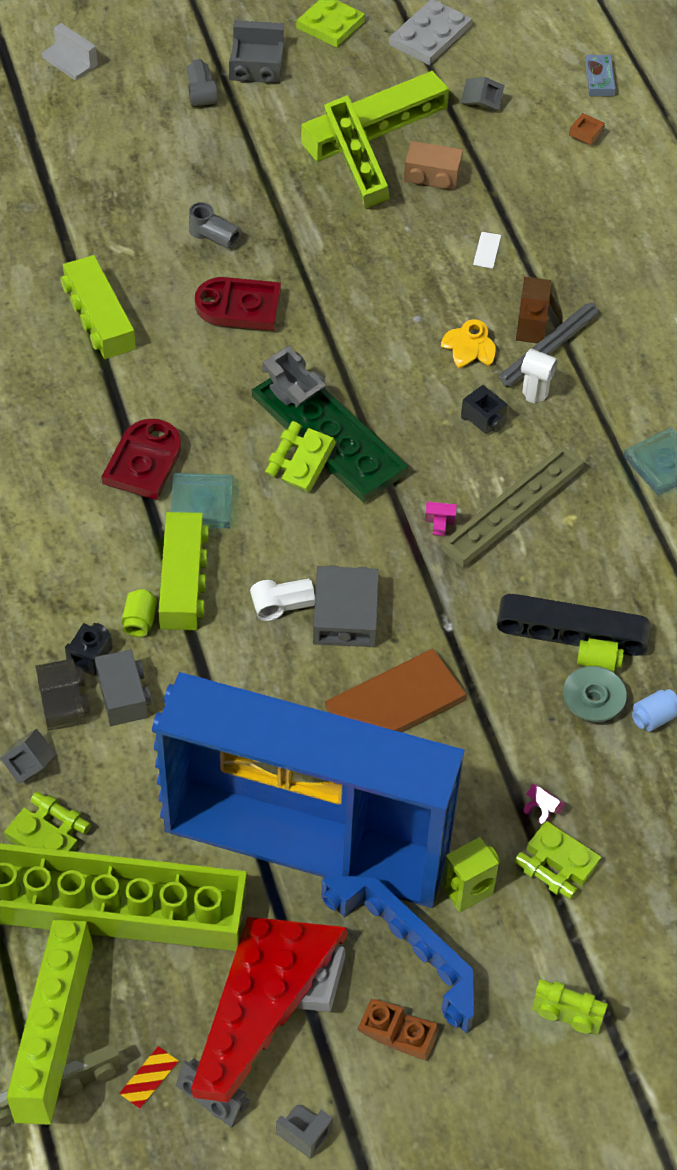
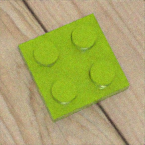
[296,0,365,48]

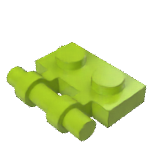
[265,421,336,493]
[4,791,92,852]
[514,821,601,900]
[532,978,608,1035]

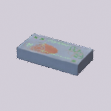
[585,55,615,96]

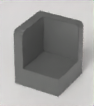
[461,77,505,111]
[0,728,55,784]
[276,1105,333,1159]

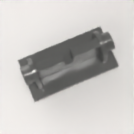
[176,1058,250,1128]

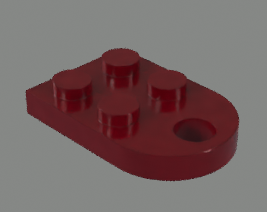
[195,277,281,331]
[101,419,181,500]

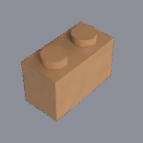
[404,141,463,190]

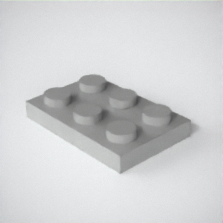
[389,0,472,65]

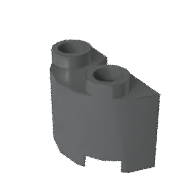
[262,345,326,407]

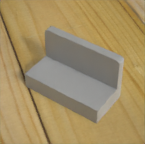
[42,23,98,80]

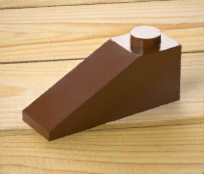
[516,277,551,343]

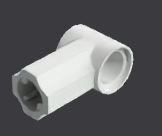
[521,348,558,404]
[250,578,315,621]

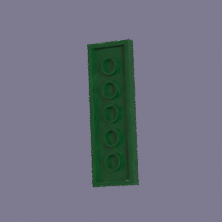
[252,378,408,503]

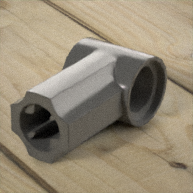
[187,59,217,107]
[189,202,241,249]

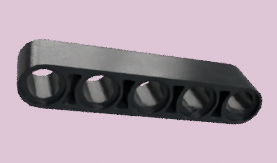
[496,594,651,656]

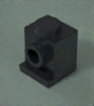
[461,385,508,434]
[65,623,113,676]

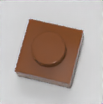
[569,113,605,145]

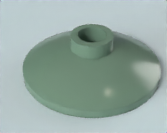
[563,666,627,722]

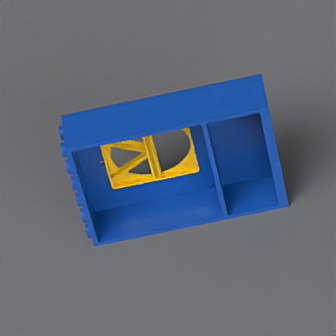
[152,672,465,908]

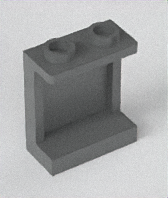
[229,20,284,83]
[313,565,379,647]

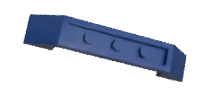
[321,876,474,1033]

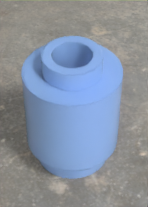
[632,689,677,732]

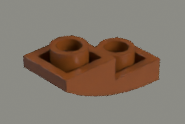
[358,998,440,1061]

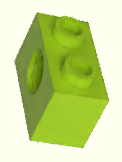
[441,837,499,913]

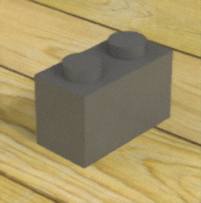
[94,649,152,726]

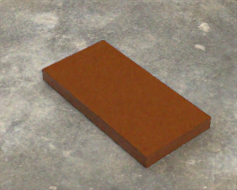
[325,649,466,732]

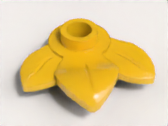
[441,319,496,369]

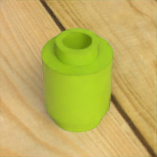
[121,589,157,637]
[577,638,624,673]

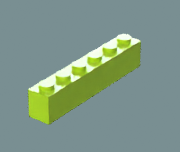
[301,71,449,162]
[6,920,94,1125]

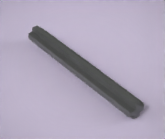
[499,302,599,387]

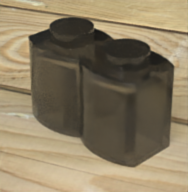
[35,658,90,731]

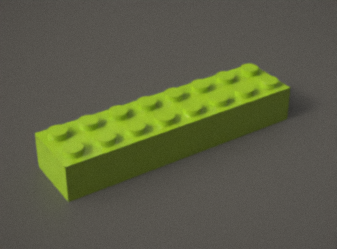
[0,843,247,951]

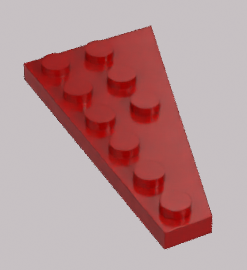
[191,916,348,1102]

